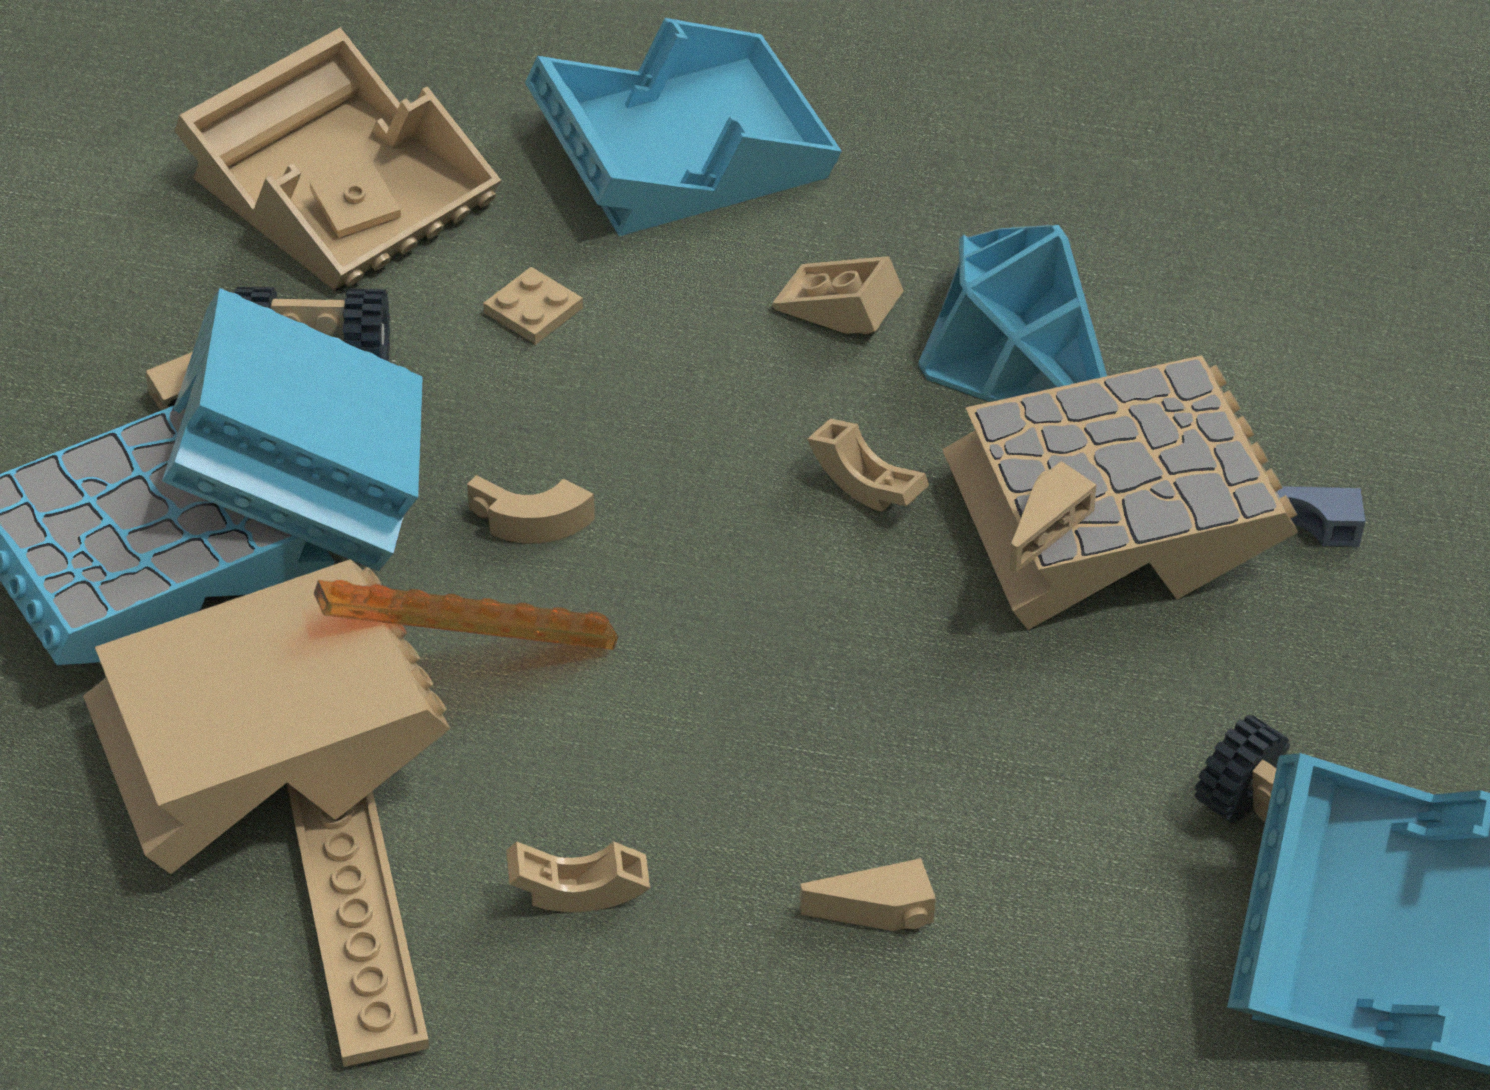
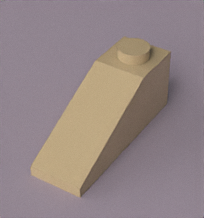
[1010,461,1096,574]
[799,858,936,931]

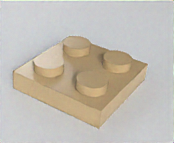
[483,267,583,345]

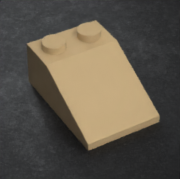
[772,256,904,334]

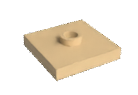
[310,161,401,238]

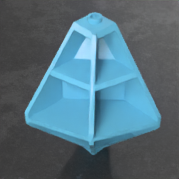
[918,225,1107,402]

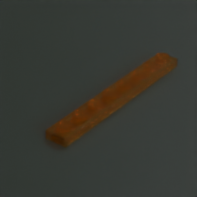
[313,580,619,650]

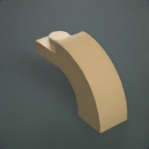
[807,418,929,512]
[467,475,595,543]
[506,841,650,912]

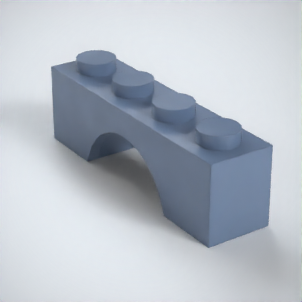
[1277,486,1366,547]

